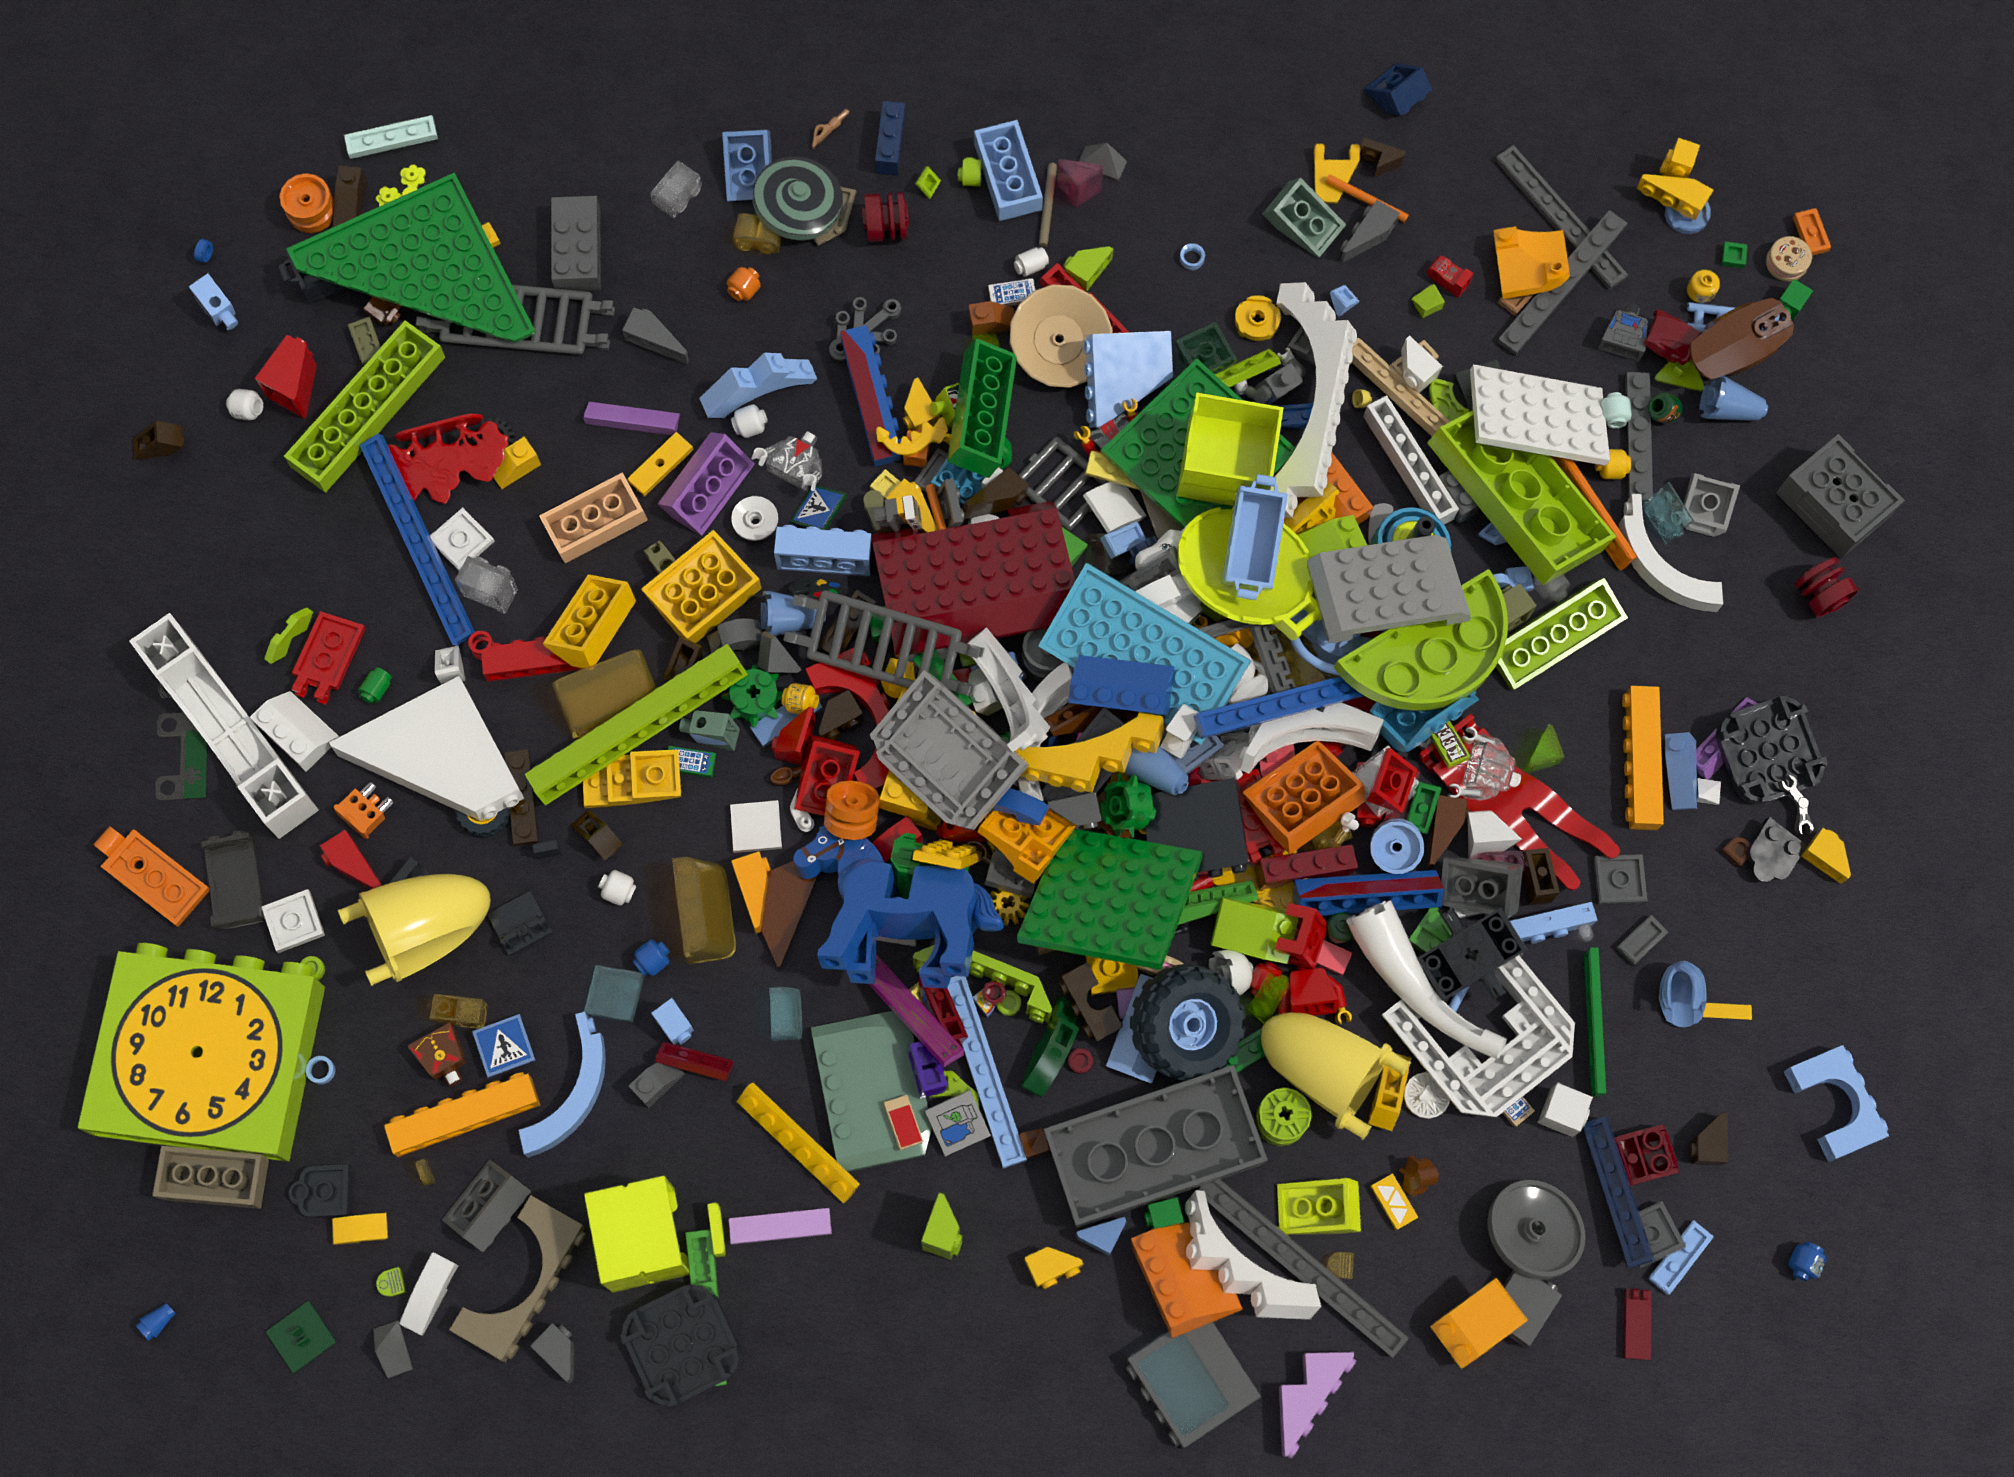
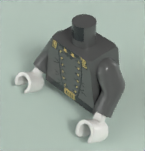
[1234,348,1306,405]

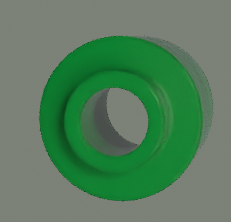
[358,667,392,704]

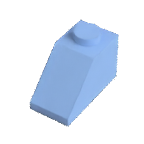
[652,998,694,1045]

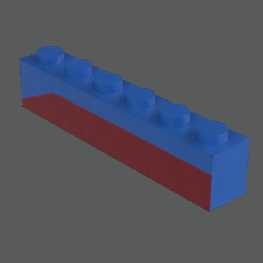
[840,325,901,467]
[1292,870,1444,916]

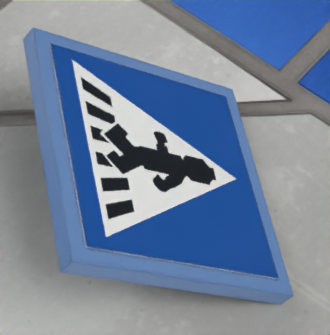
[472,1014,535,1078]

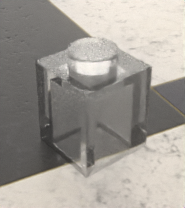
[1532,574,1571,604]

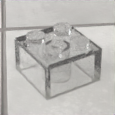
[455,556,518,614]

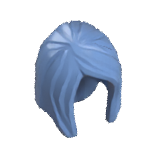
[1659,961,1707,1027]

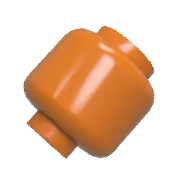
[727,267,760,301]

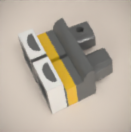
[873,495,923,532]

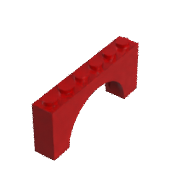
[806,648,889,794]

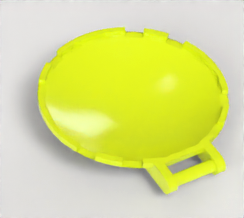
[1177,506,1321,640]

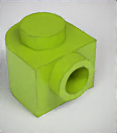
[958,157,982,186]

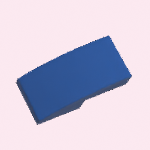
[993,788,1049,826]

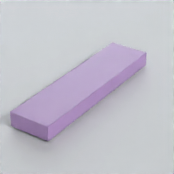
[729,1208,832,1245]

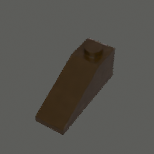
[333,166,367,227]
[963,468,1029,519]

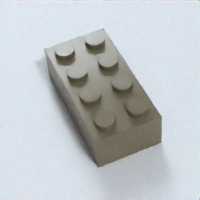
[153,1146,269,1209]

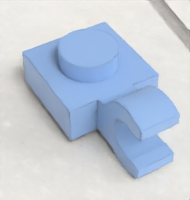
[1493,567,1534,592]

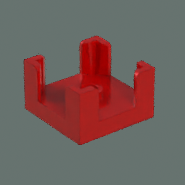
[1275,903,1327,969]

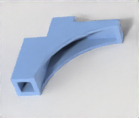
[700,353,817,418]

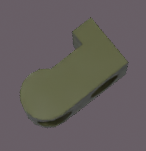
[863,490,894,534]
[643,541,676,575]

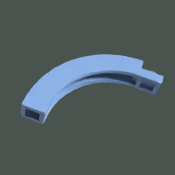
[519,1012,606,1157]

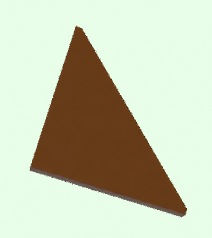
[761,861,820,968]

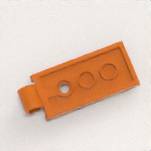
[93,826,211,927]

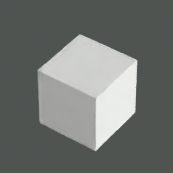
[1538,1083,1593,1137]

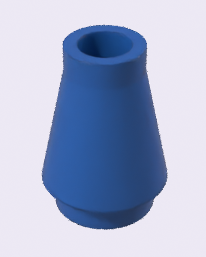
[135,1303,175,1341]

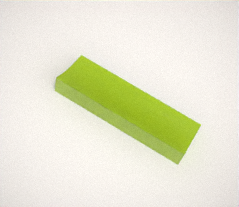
[1495,578,1628,690]

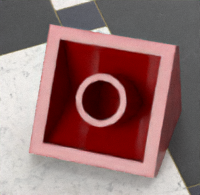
[1367,748,1418,813]

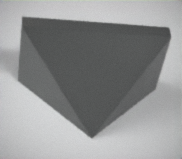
[1077,143,1127,182]
[374,1320,413,1378]

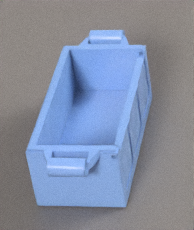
[1221,474,1288,601]

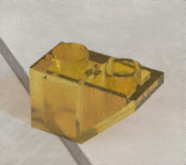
[430,994,488,1029]

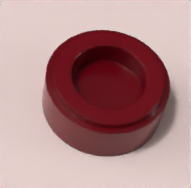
[1068,1048,1093,1074]

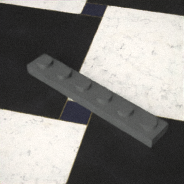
[1625,372,1653,503]

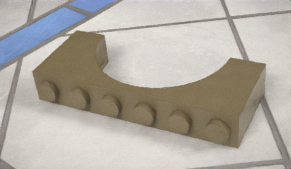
[450,1196,586,1362]

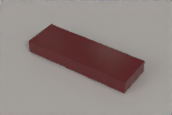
[655,1042,734,1081]

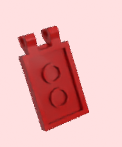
[292,611,366,705]
[1238,769,1285,866]

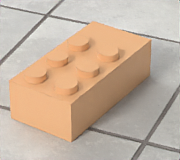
[539,473,648,563]

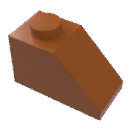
[969,301,1014,337]

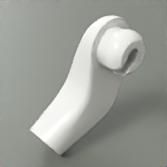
[790,788,814,832]

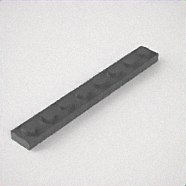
[1497,210,1627,356]

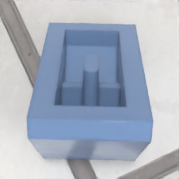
[1076,1217,1126,1256]

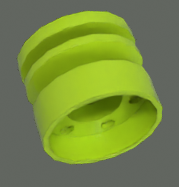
[1255,1088,1312,1146]

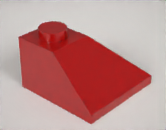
[771,707,816,766]

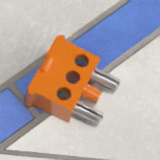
[334,782,393,839]

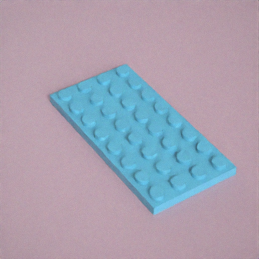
[1038,563,1251,745]

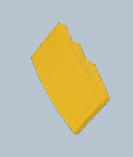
[583,750,681,808]

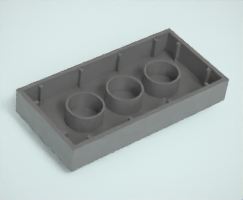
[1044,1065,1268,1228]

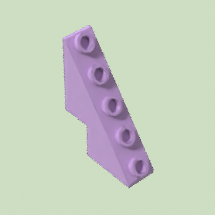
[1279,1352,1356,1458]

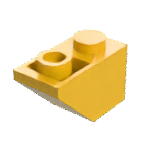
[1024,1247,1083,1289]

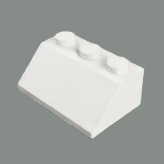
[250,691,339,772]

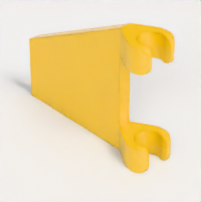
[1314,144,1360,204]

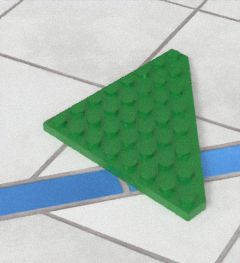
[287,173,536,343]

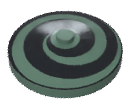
[752,157,843,240]

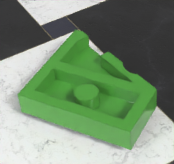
[1409,907,1452,954]

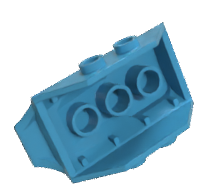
[1369,691,1480,752]

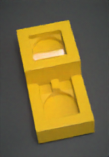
[332,1213,388,1245]

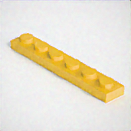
[737,1082,860,1203]

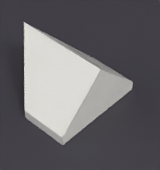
[1467,810,1522,859]

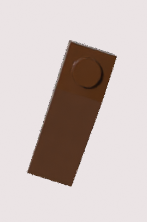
[1044,703,1122,736]
[1426,795,1470,870]

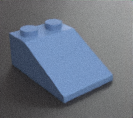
[722,130,772,201]

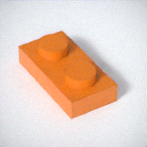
[1793,208,1831,255]

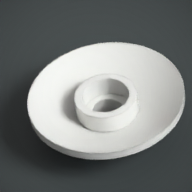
[731,496,778,541]

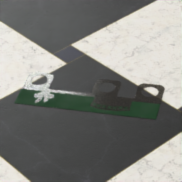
[155,681,207,800]

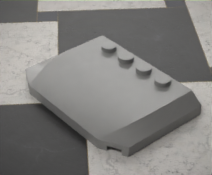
[870,670,1029,830]

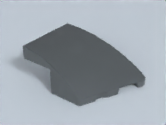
[984,846,1036,898]

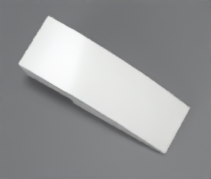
[400,1252,458,1336]

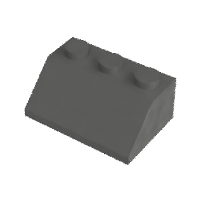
[442,1160,531,1252]

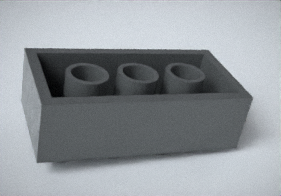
[551,196,601,291]

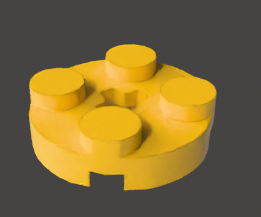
[1235,296,1281,341]

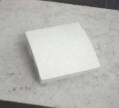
[1083,482,1146,533]

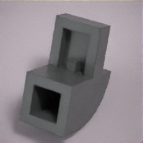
[707,619,762,654]

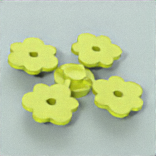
[376,165,426,206]

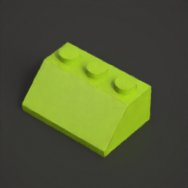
[922,1193,962,1260]

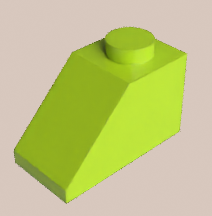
[1064,246,1113,292]

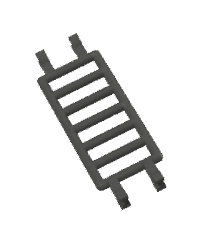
[416,285,615,354]
[783,590,985,696]

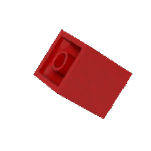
[255,335,317,419]

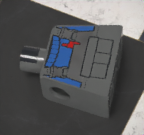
[1598,304,1648,362]

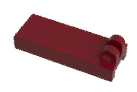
[1623,1289,1652,1361]

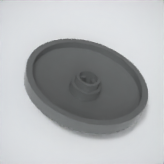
[1488,1180,1585,1280]

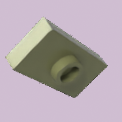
[348,317,381,366]

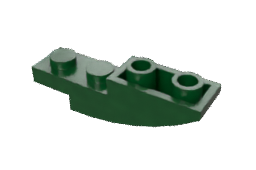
[1020,997,1079,1098]

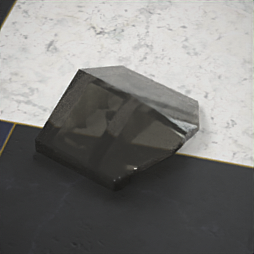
[1085,533,1132,576]

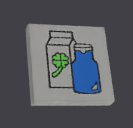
[925,1090,991,1156]

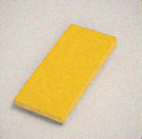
[912,839,982,869]

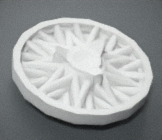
[1404,1072,1450,1119]

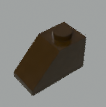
[133,421,184,460]
[570,810,622,860]
[1523,848,1560,906]
[1688,1112,1728,1166]

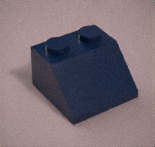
[1364,63,1432,116]

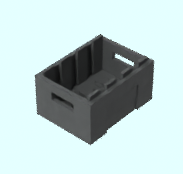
[1776,434,1905,559]

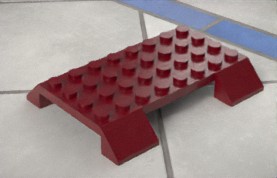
[871,501,1075,657]

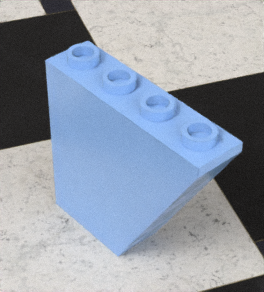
[1083,331,1173,428]

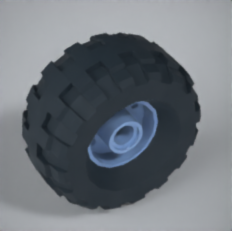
[1130,964,1245,1081]

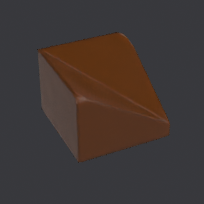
[1019,1128,1050,1159]

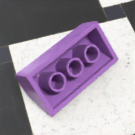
[658,432,755,536]

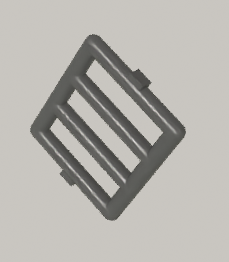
[1018,437,1109,531]

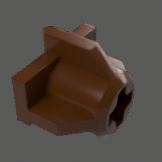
[1399,1155,1439,1197]

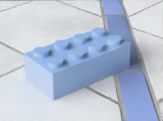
[974,120,1043,221]
[774,525,872,576]

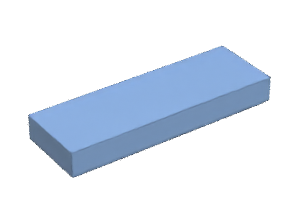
[1648,1220,1714,1295]

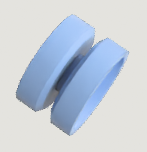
[1370,818,1424,874]

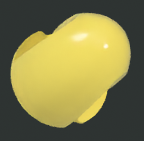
[338,874,491,986]
[1261,1012,1411,1140]

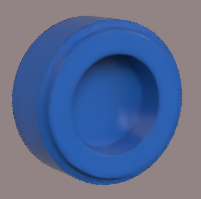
[194,239,213,263]

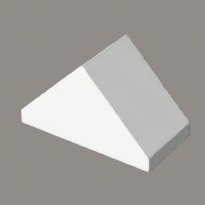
[435,646,465,685]

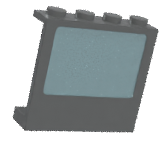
[1126,1322,1261,1449]

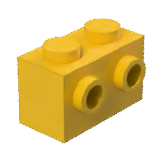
[1659,138,1700,178]

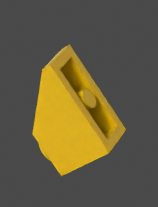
[903,378,940,431]
[493,437,541,489]
[1801,828,1851,884]

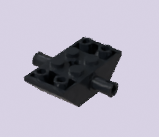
[1417,907,1528,1001]

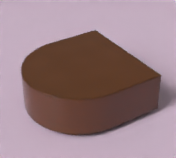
[1721,837,1750,867]

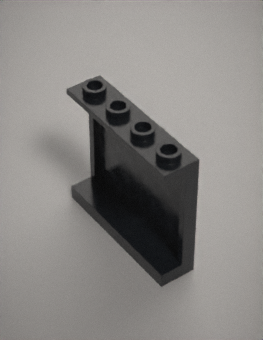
[1145,778,1253,881]

